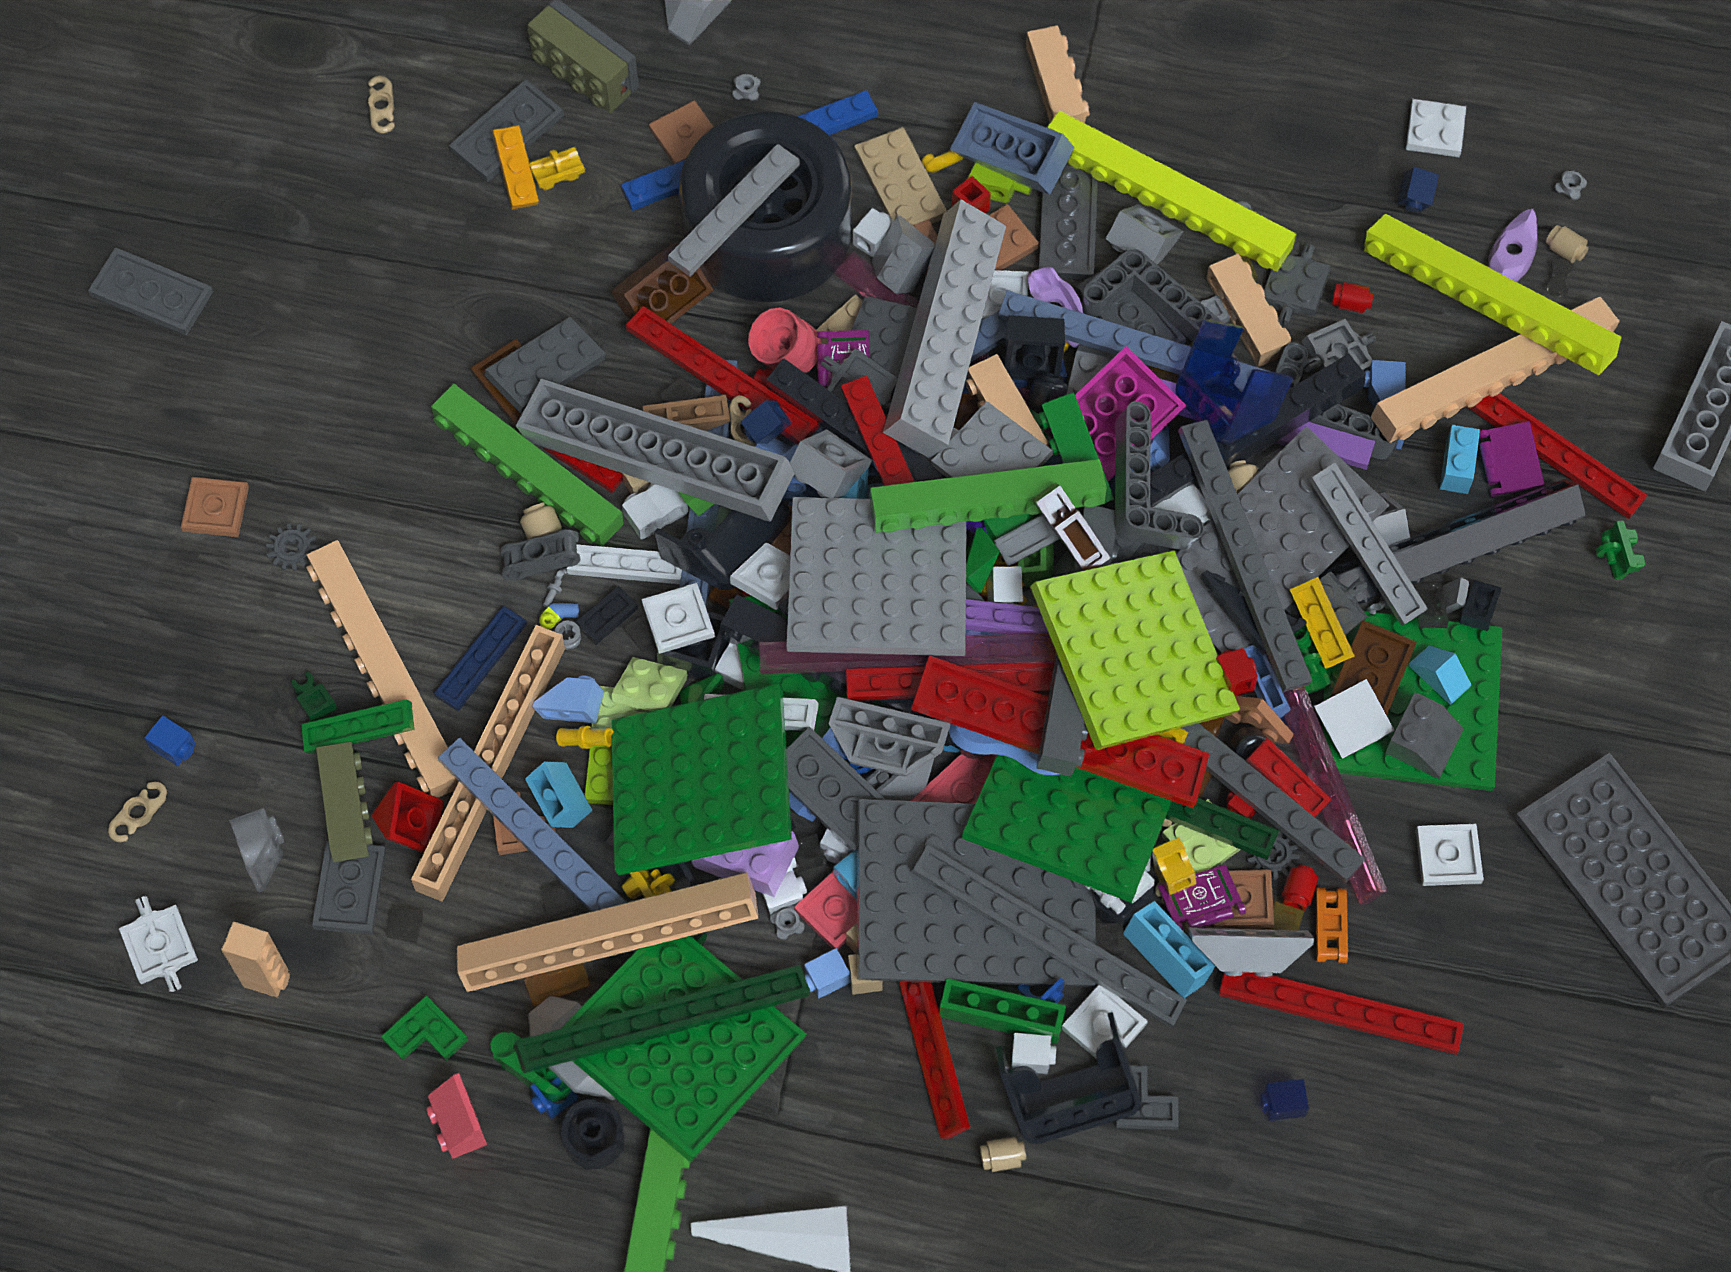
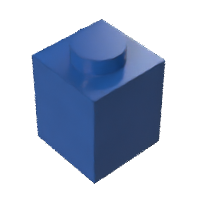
[145,715,196,766]

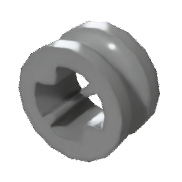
[554,620,581,650]

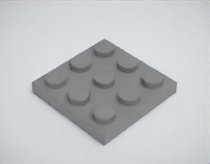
[931,402,1053,478]

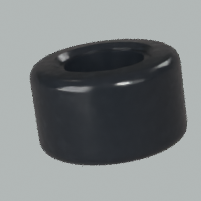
[679,112,853,302]

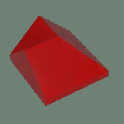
[371,782,444,854]

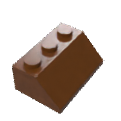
[610,243,713,324]

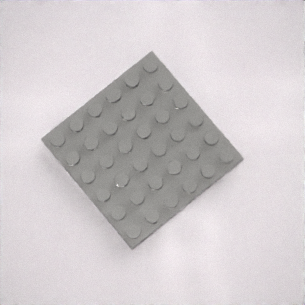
[787,497,966,656]

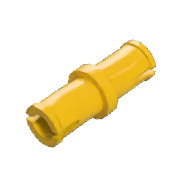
[556,726,614,749]

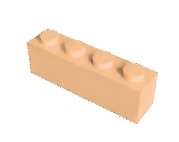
[1026,26,1089,123]
[1206,253,1291,367]
[965,354,1049,447]
[222,922,290,998]

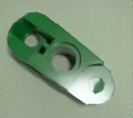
[491,1032,572,1101]

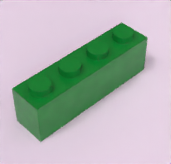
[1039,392,1115,511]
[940,978,1066,1045]

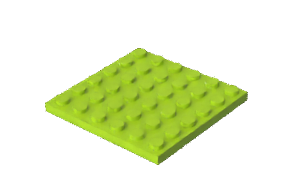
[1030,551,1240,750]

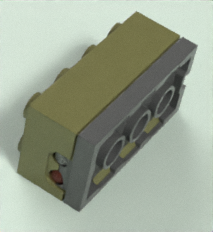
[527,0,639,114]

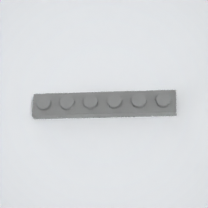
[668,144,799,277]
[1309,462,1428,625]

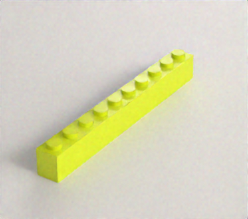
[1047,110,1296,272]
[1364,214,1621,375]

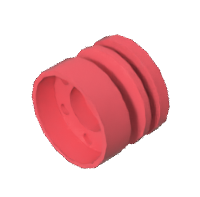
[748,308,821,373]

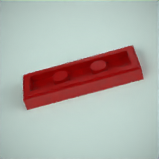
[1246,738,1331,817]

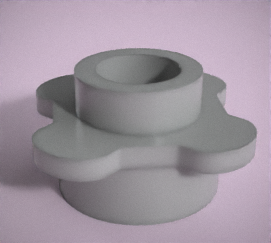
[733,74,760,101]
[1555,171,1587,200]
[770,906,805,940]

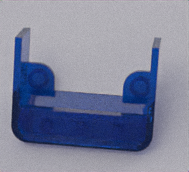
[1175,319,1293,444]

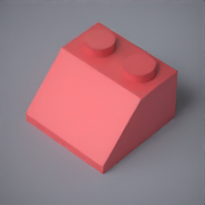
[426,1073,487,1159]

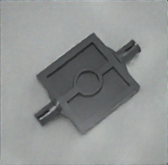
[1264,243,1331,326]
[1301,319,1376,372]
[821,348,898,413]
[1286,572,1368,643]

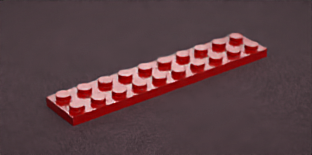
[911,655,1210,808]

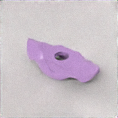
[1488,209,1537,282]
[1028,267,1083,348]

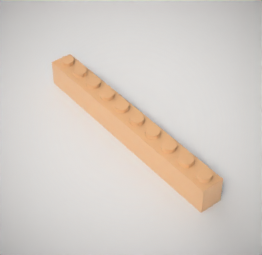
[1371,296,1620,443]
[306,540,459,798]
[411,625,565,902]
[457,872,758,992]

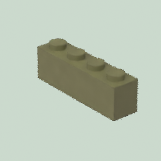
[316,742,373,863]

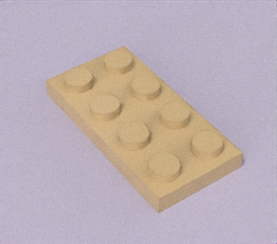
[854,127,947,225]

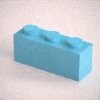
[1123,901,1215,998]

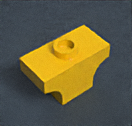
[1152,837,1196,895]

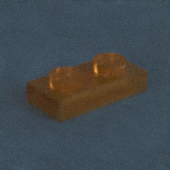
[523,963,590,1006]

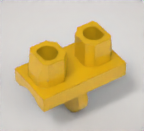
[529,147,585,190]
[622,869,675,899]

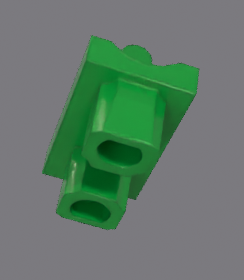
[1596,521,1646,579]
[1300,641,1332,695]

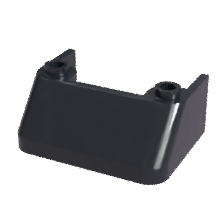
[654,500,790,590]
[996,1012,1141,1144]

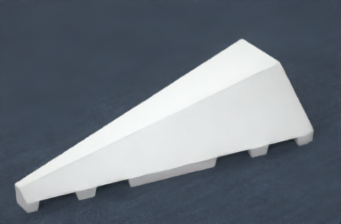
[691,1206,850,1272]

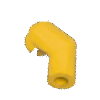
[922,150,963,173]

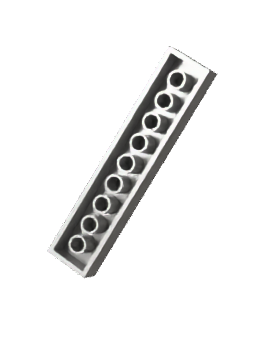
[883,199,1006,459]
[516,379,795,522]

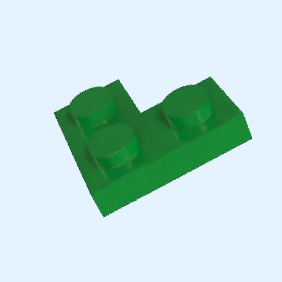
[381,995,468,1061]

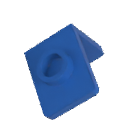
[1018,978,1065,1003]
[530,1078,578,1120]

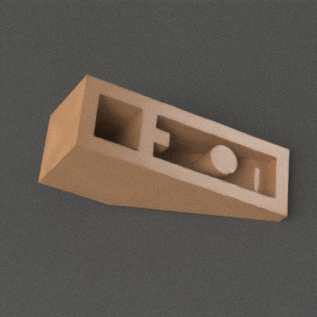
[642,395,730,431]

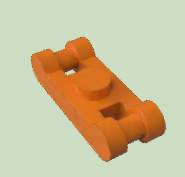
[1315,887,1348,963]

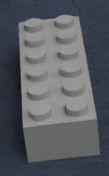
[1653,321,1731,492]

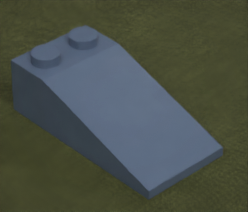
[950,102,1075,195]

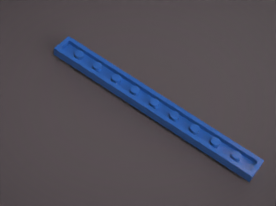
[621,90,878,211]

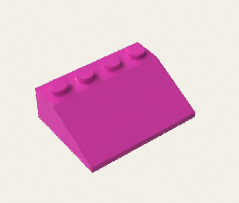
[1043,346,1186,482]

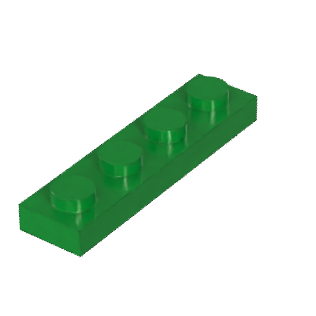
[301,699,415,754]

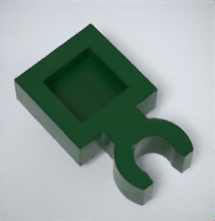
[291,672,337,722]

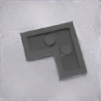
[1116,1066,1178,1130]

